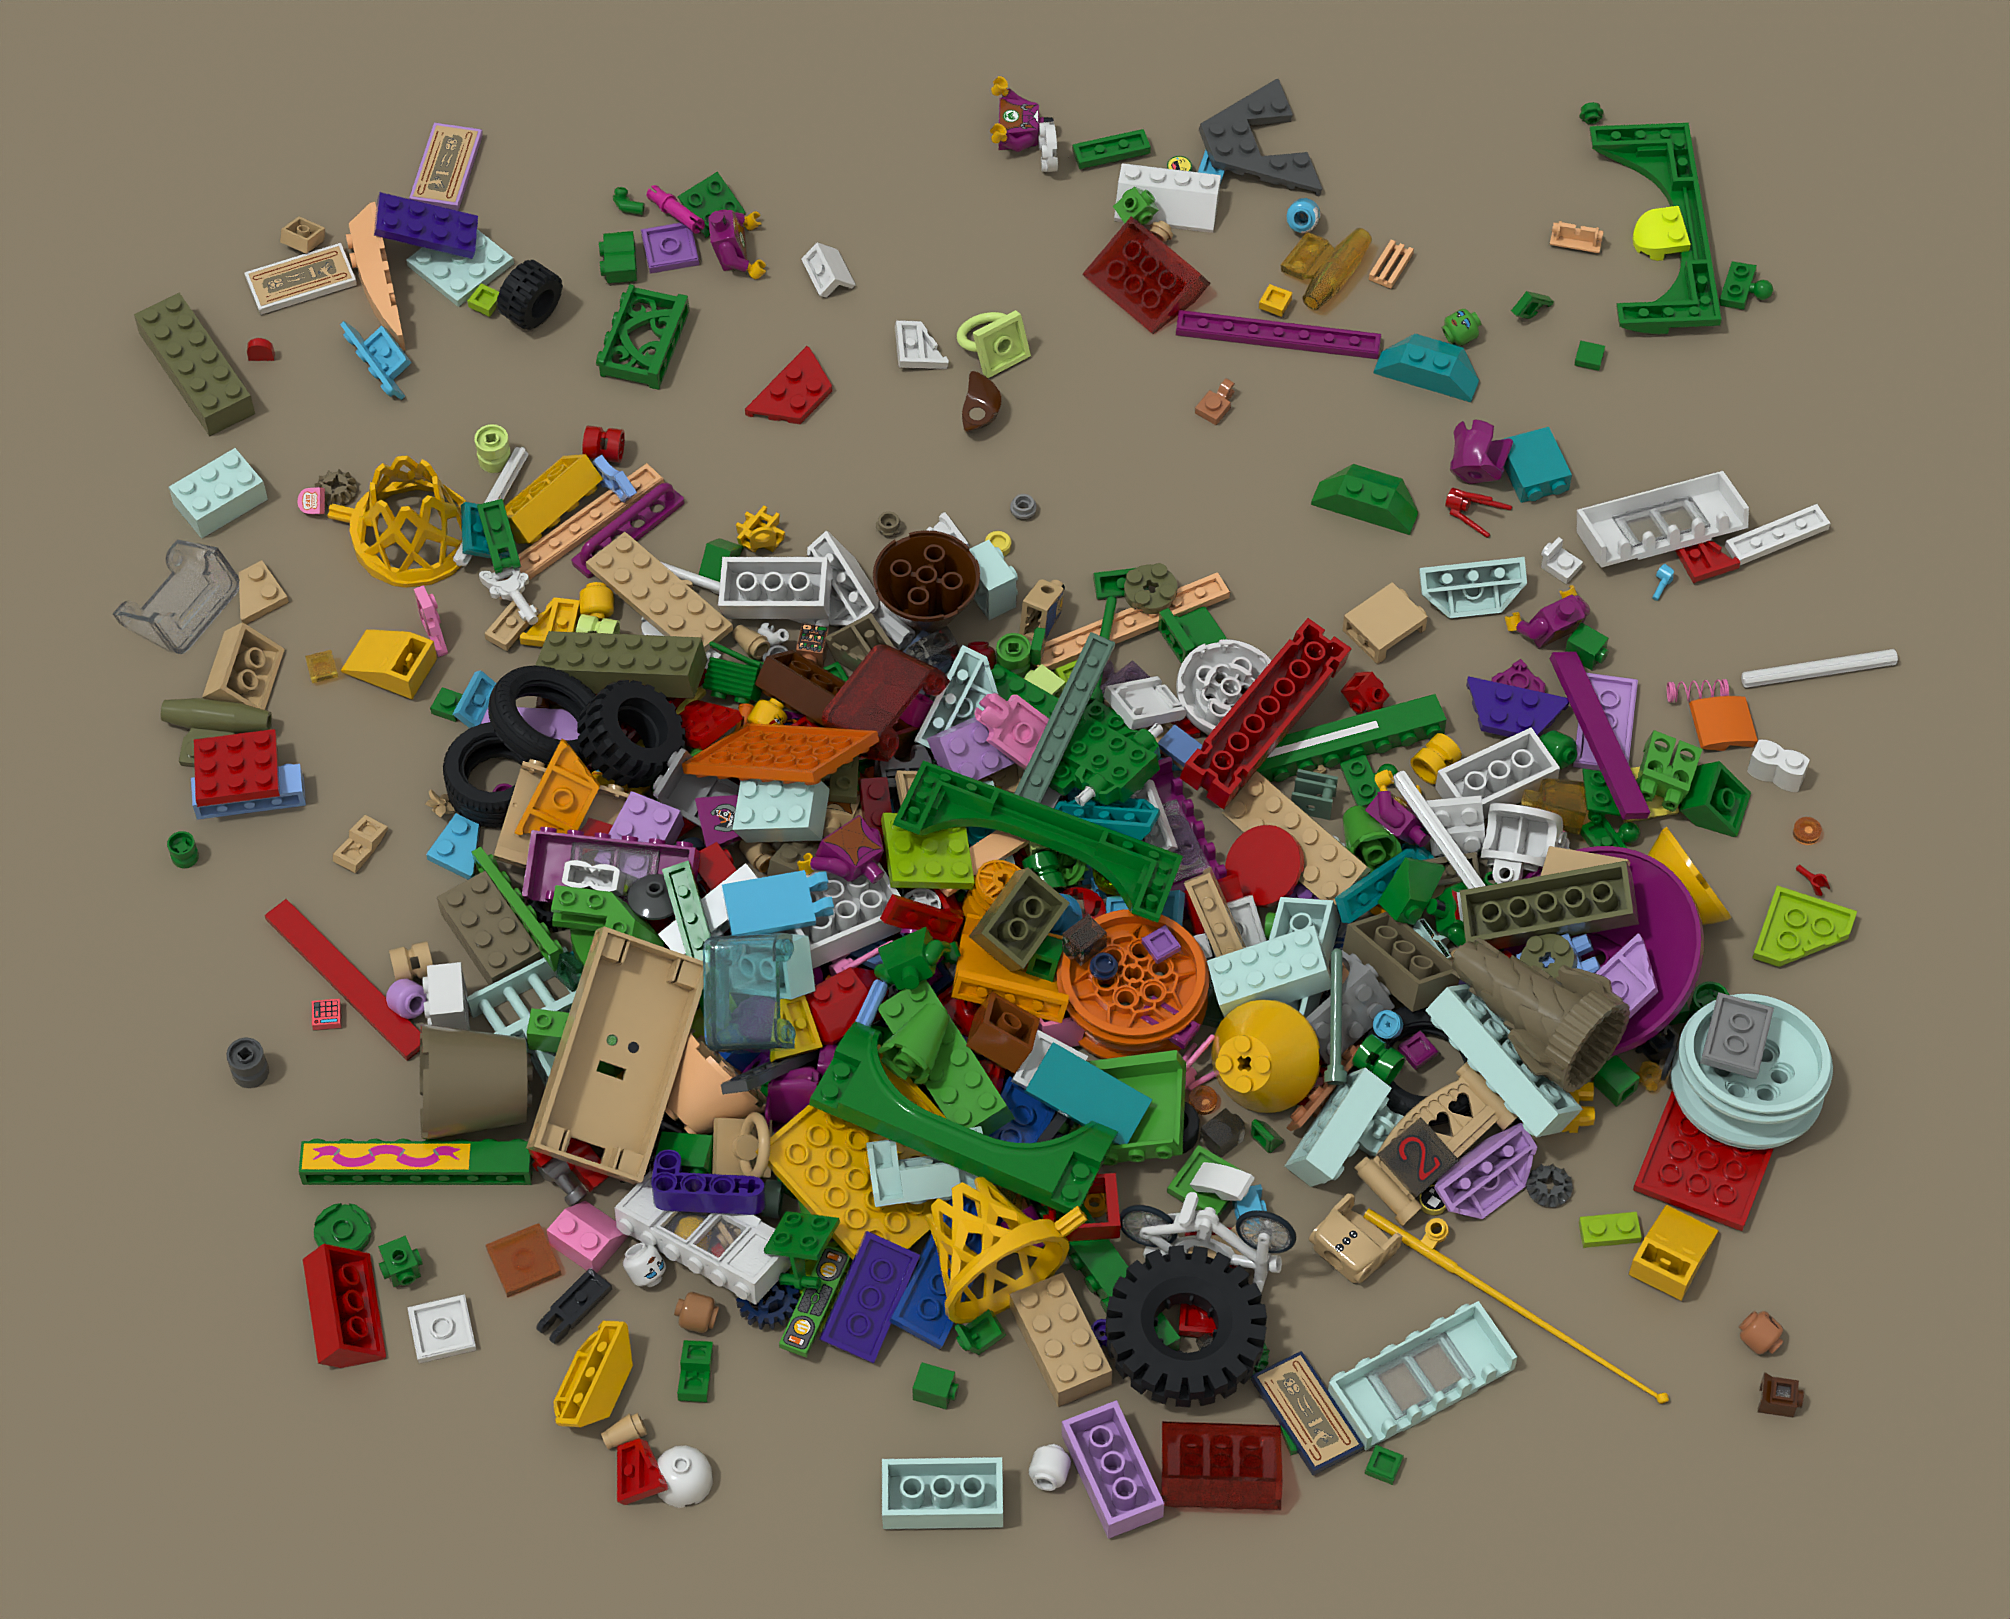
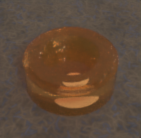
[1793,817,1822,845]
[1188,1085,1217,1115]

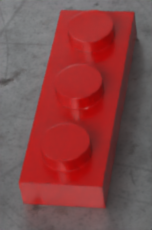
[880,894,964,943]

